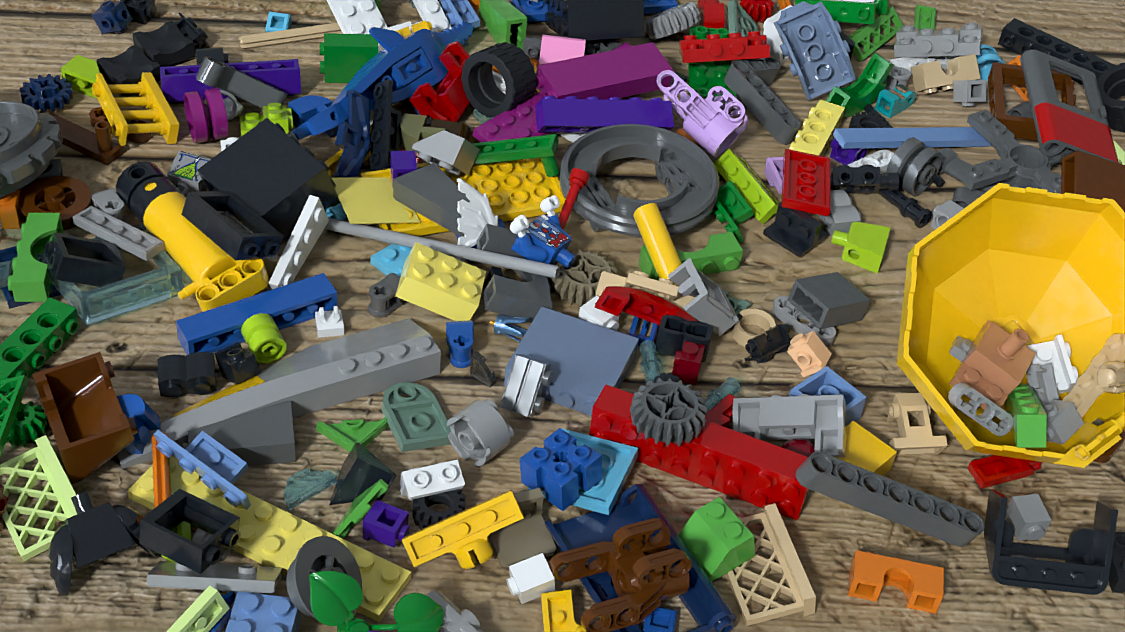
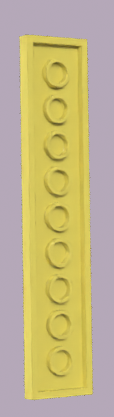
[127,456,411,622]

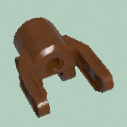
[549,518,692,632]

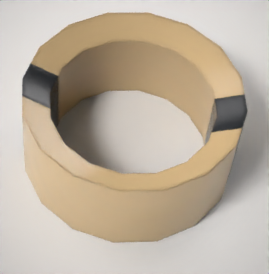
[732,308,776,347]

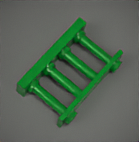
[795,0,889,25]

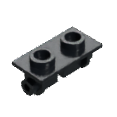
[175,13,210,51]
[744,324,792,363]

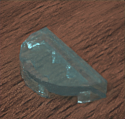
[284,468,337,510]

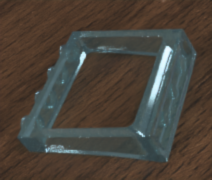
[36,224,184,326]

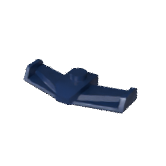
[330,89,371,178]

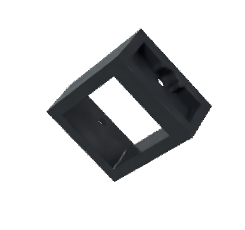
[45,232,126,290]
[139,489,241,574]

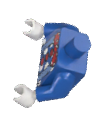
[510,195,576,268]

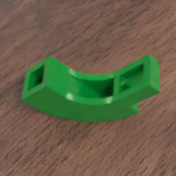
[826,53,894,117]

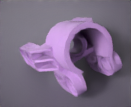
[657,70,748,158]

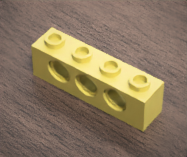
[789,100,845,157]

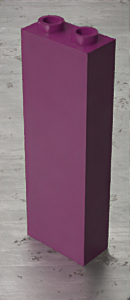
[536,42,674,100]

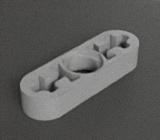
[772,296,836,347]
[949,383,1013,436]

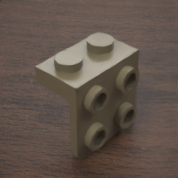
[488,488,556,567]

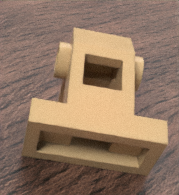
[887,393,948,456]

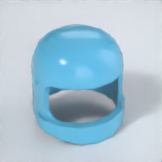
[976,44,1004,82]

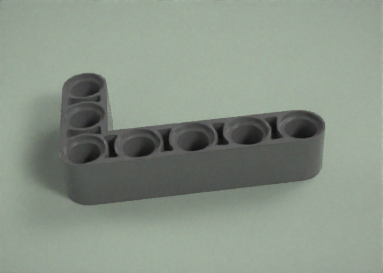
[724,57,801,145]

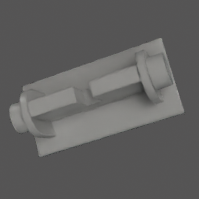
[1026,363,1060,407]

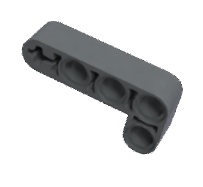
[196,56,288,108]

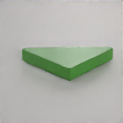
[316,417,389,452]
[332,479,389,539]

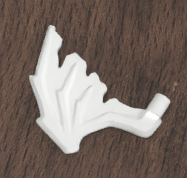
[451,178,498,262]

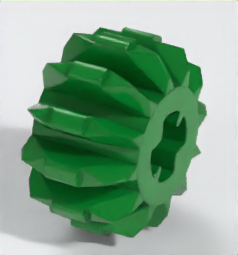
[0,401,48,448]

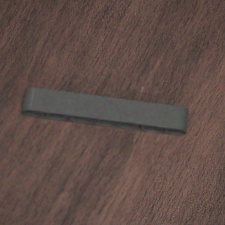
[795,451,985,547]

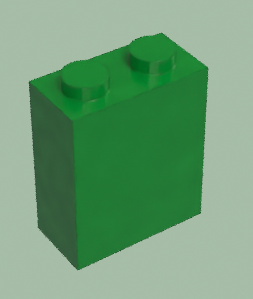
[319,33,378,83]

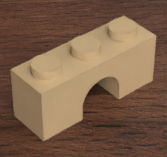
[911,54,981,94]

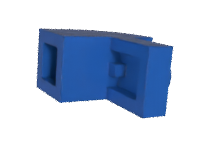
[288,95,338,138]
[117,394,161,454]

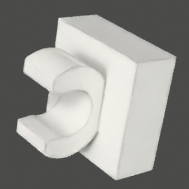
[315,306,344,338]

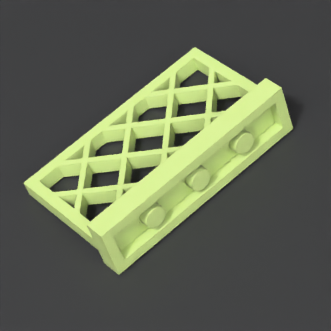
[0,435,77,561]

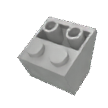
[412,130,480,176]

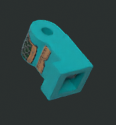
[875,84,916,119]

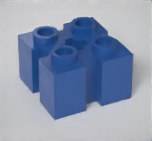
[520,428,602,511]

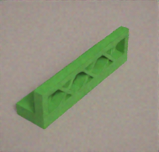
[848,6,903,62]

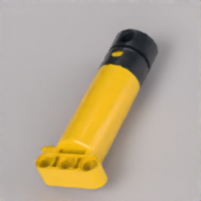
[116,161,269,312]

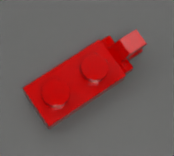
[967,455,1043,489]

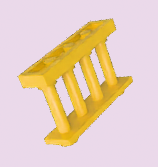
[92,72,180,146]

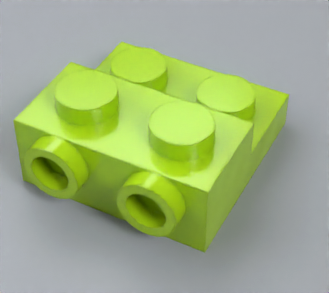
[240,103,293,137]

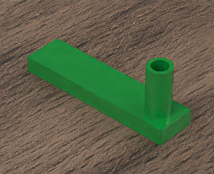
[473,134,560,177]

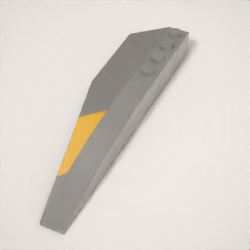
[116,318,441,469]

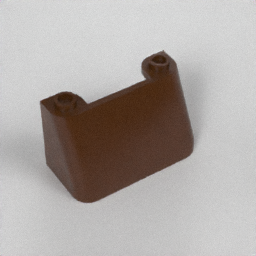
[32,352,138,484]

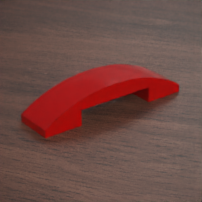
[595,286,697,325]

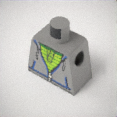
[167,150,211,197]

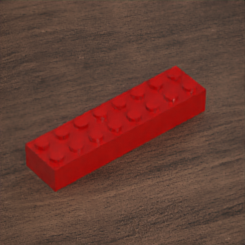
[589,384,809,521]

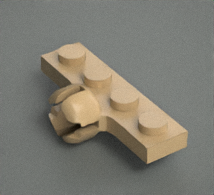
[1062,334,1125,419]

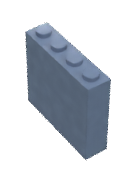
[504,307,639,416]

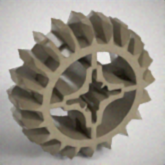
[551,249,618,307]

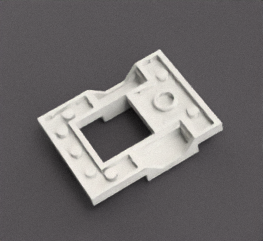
[327,0,452,53]

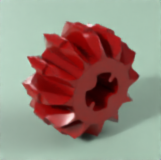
[740,0,774,23]

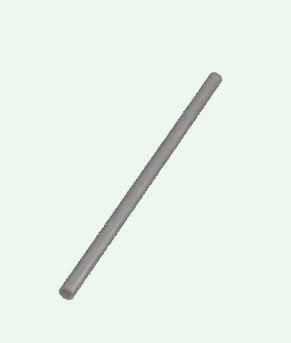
[324,218,560,279]

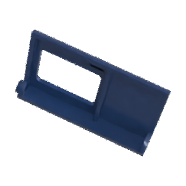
[545,484,736,632]

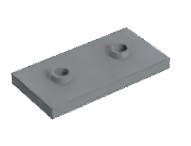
[147,561,282,593]

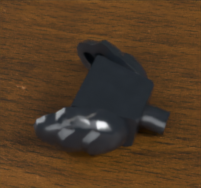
[48,491,159,595]

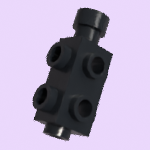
[830,164,899,195]

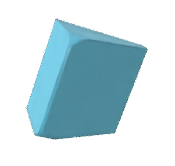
[265,12,292,32]

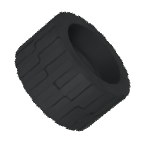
[461,42,537,118]
[1097,62,1125,132]

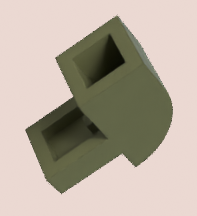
[400,114,445,154]

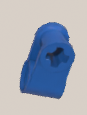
[446,320,474,368]

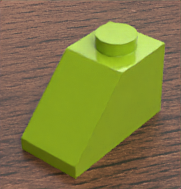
[61,55,100,99]

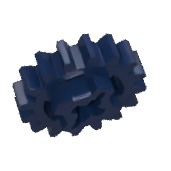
[20,74,73,113]

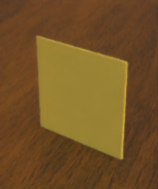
[331,177,420,224]

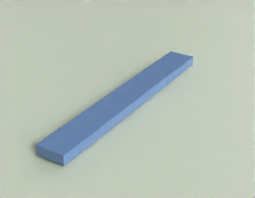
[833,127,992,149]

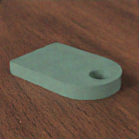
[381,382,451,452]

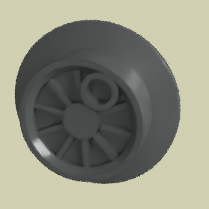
[286,536,362,619]

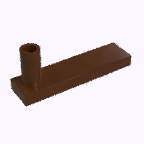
[49,112,124,166]

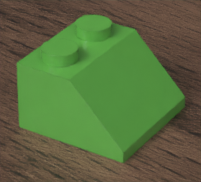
[678,497,755,582]

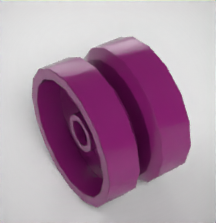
[184,88,228,143]

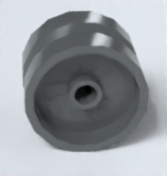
[886,137,942,197]

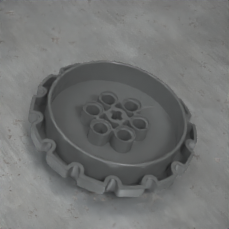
[0,101,63,197]

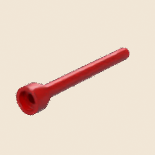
[559,168,590,230]

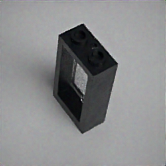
[181,191,284,261]

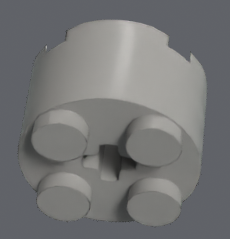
[446,399,514,466]

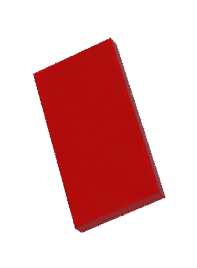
[781,149,831,216]

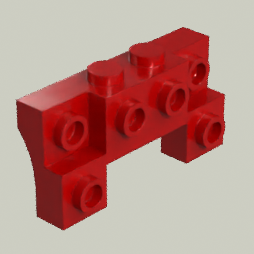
[679,31,770,63]
[409,41,470,122]

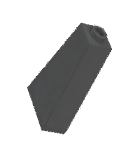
[393,163,470,237]
[183,401,296,466]

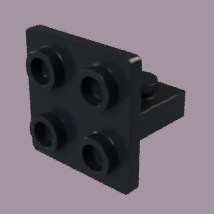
[763,203,828,257]

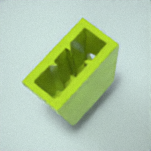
[831,221,890,273]

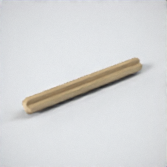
[239,22,343,49]

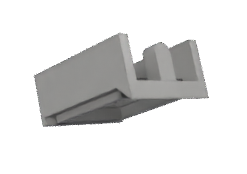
[668,258,739,336]

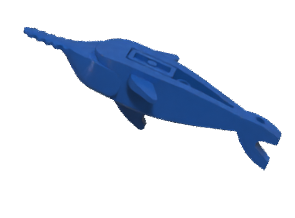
[291,21,474,140]

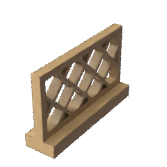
[726,503,816,626]

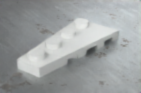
[269,195,329,289]

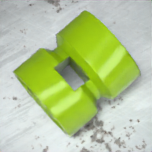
[241,313,287,364]

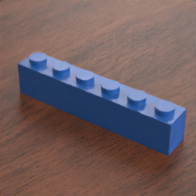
[176,273,337,355]

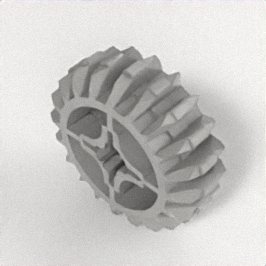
[645,2,701,39]

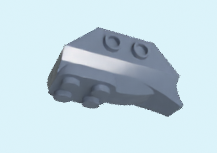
[774,1,856,100]

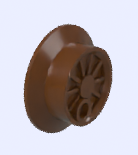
[19,176,91,231]

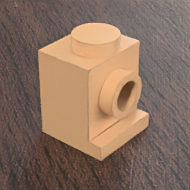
[787,331,831,377]

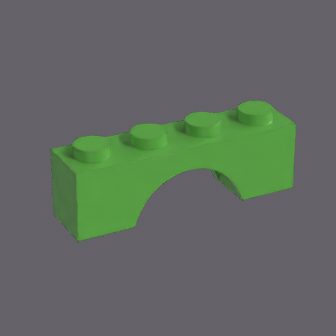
[8,213,64,302]
[638,232,743,281]
[1005,383,1047,448]

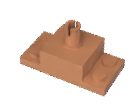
[949,320,1036,416]

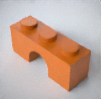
[848,550,944,614]

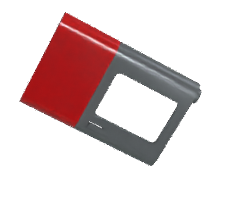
[1020,50,1119,163]

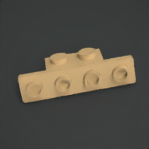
[595,271,696,318]

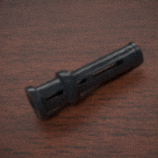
[878,189,932,228]

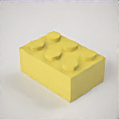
[395,242,486,321]

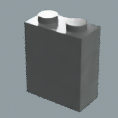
[787,272,871,329]

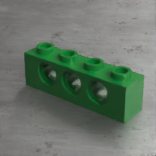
[0,297,80,394]

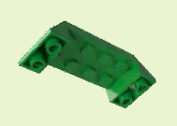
[687,26,736,113]

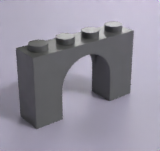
[477,223,553,322]

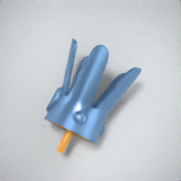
[489,314,530,343]

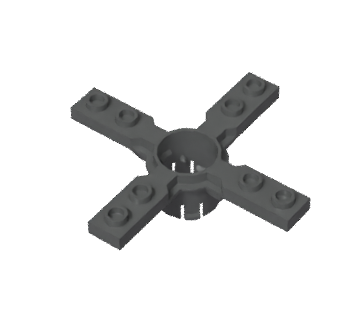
[957,110,1075,194]

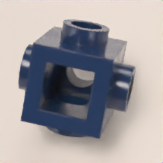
[92,0,133,34]

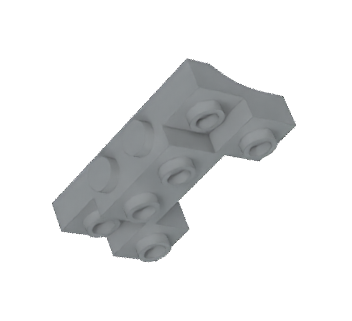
[894,22,983,58]
[732,394,846,458]

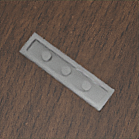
[73,206,165,261]

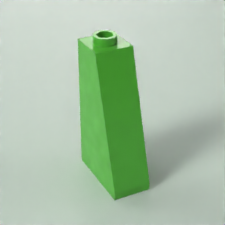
[479,0,527,50]

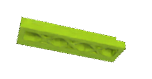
[714,149,780,224]

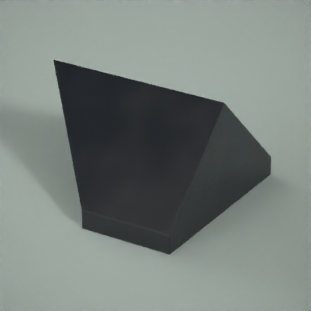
[329,442,397,505]

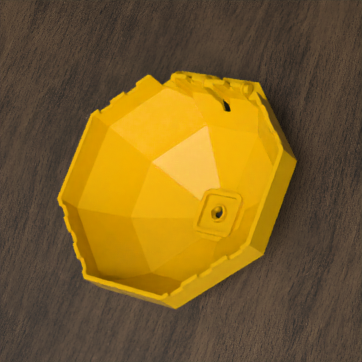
[896,183,1125,468]

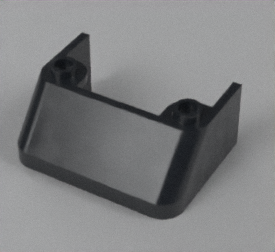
[984,489,1118,595]

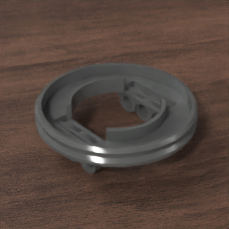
[559,124,719,237]

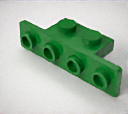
[714,180,754,243]

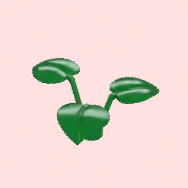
[309,571,444,632]

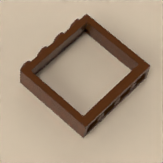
[988,62,1076,141]

